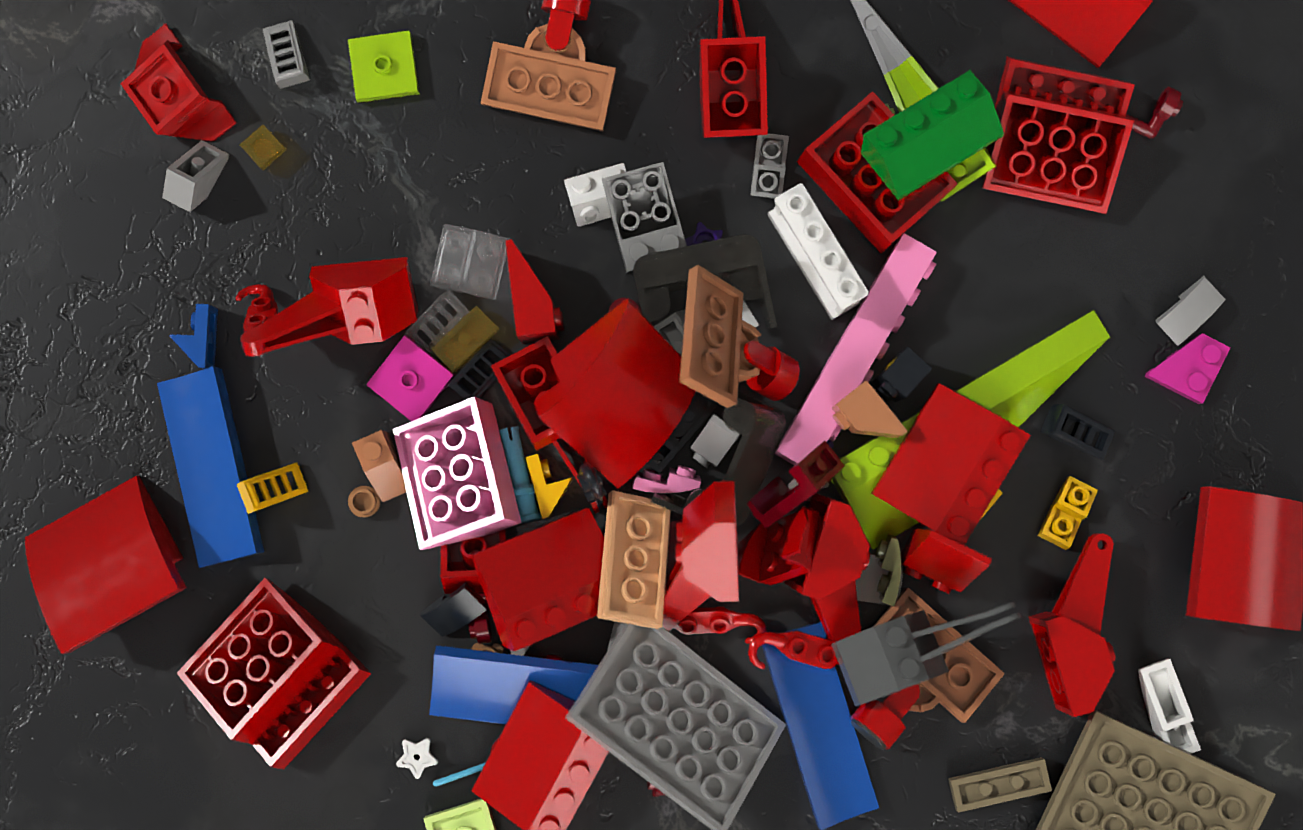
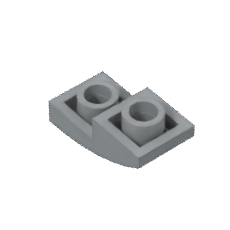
[750,134,789,198]
[1155,276,1226,346]

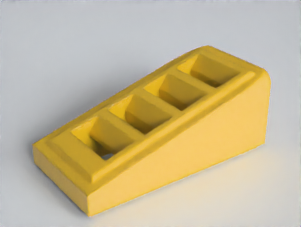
[237,462,309,514]

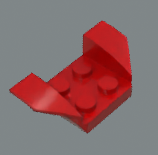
[121,23,237,142]
[738,506,820,585]

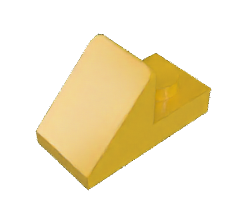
[526,454,573,519]

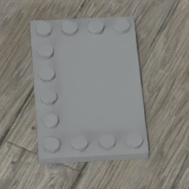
[565,623,786,830]

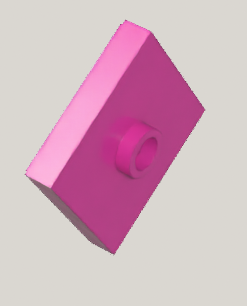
[366,335,455,422]

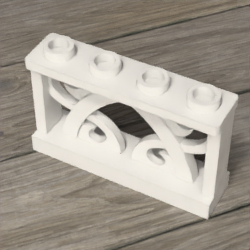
[767,183,868,320]

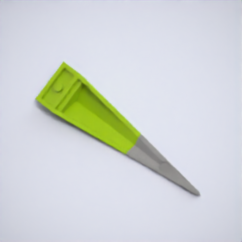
[851,0,997,202]

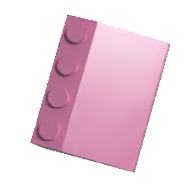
[393,396,522,550]

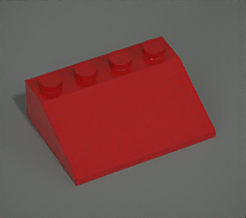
[1008,0,1153,68]
[797,91,958,254]
[871,383,1031,545]
[471,508,604,651]
[472,680,609,830]

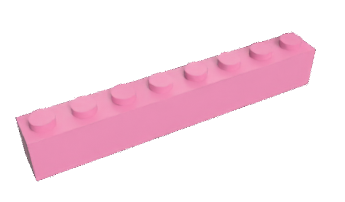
[774,233,937,466]

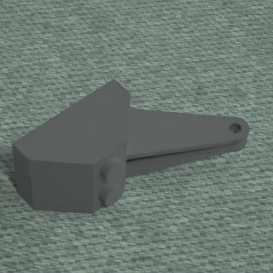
[831,602,1021,706]

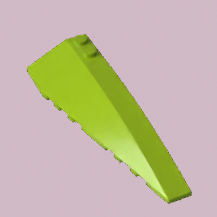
[831,310,1110,550]

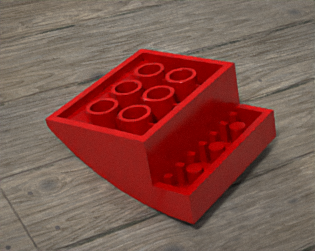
[982,57,1135,214]
[534,299,696,489]
[25,475,187,654]
[1186,486,1303,631]
[177,578,371,770]

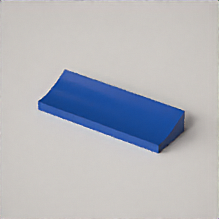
[157,366,264,568]
[762,621,879,830]
[429,645,599,724]

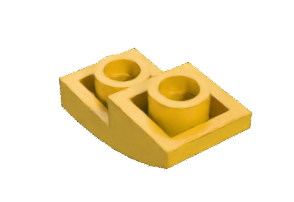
[1037,476,1098,550]

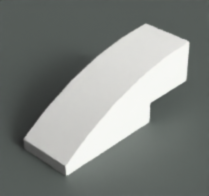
[1138,658,1201,754]

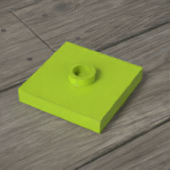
[348,31,419,103]

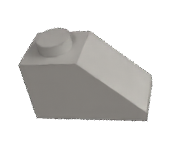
[162,140,229,212]
[690,415,740,468]

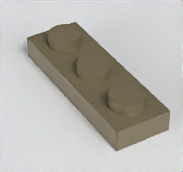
[948,757,1052,813]

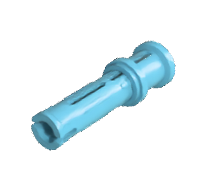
[499,426,542,524]

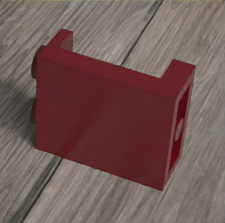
[747,441,845,528]

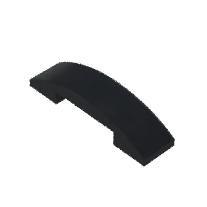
[647,391,719,474]

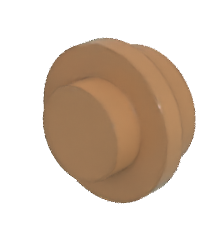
[348,486,381,517]

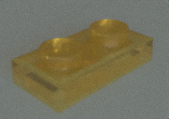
[431,306,500,373]

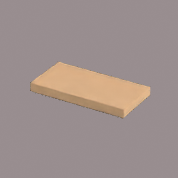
[597,490,671,629]

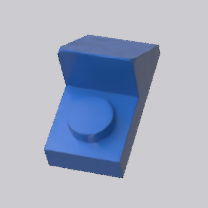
[170,304,218,369]

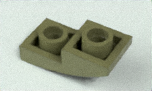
[875,534,901,607]

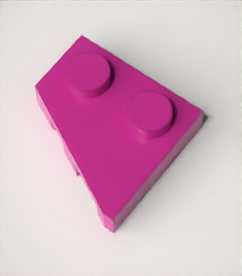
[1144,333,1230,404]

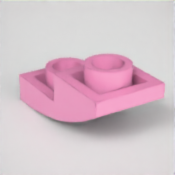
[632,465,701,493]

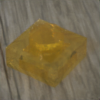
[240,124,286,170]

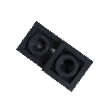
[420,582,488,637]

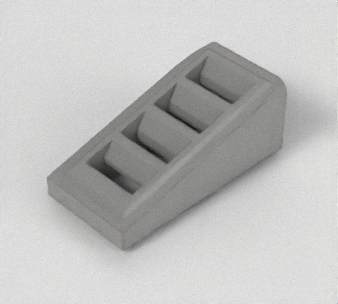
[263,20,310,89]

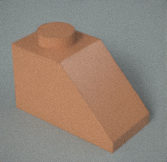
[832,380,908,438]
[352,430,407,502]

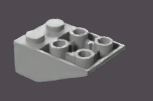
[602,162,689,274]

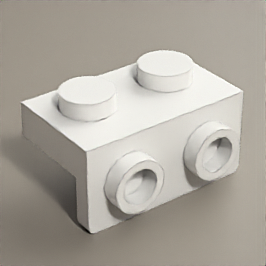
[564,163,627,226]

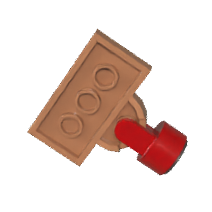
[480,0,616,131]
[680,265,800,408]
[850,587,1005,750]

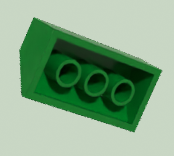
[861,70,1004,201]

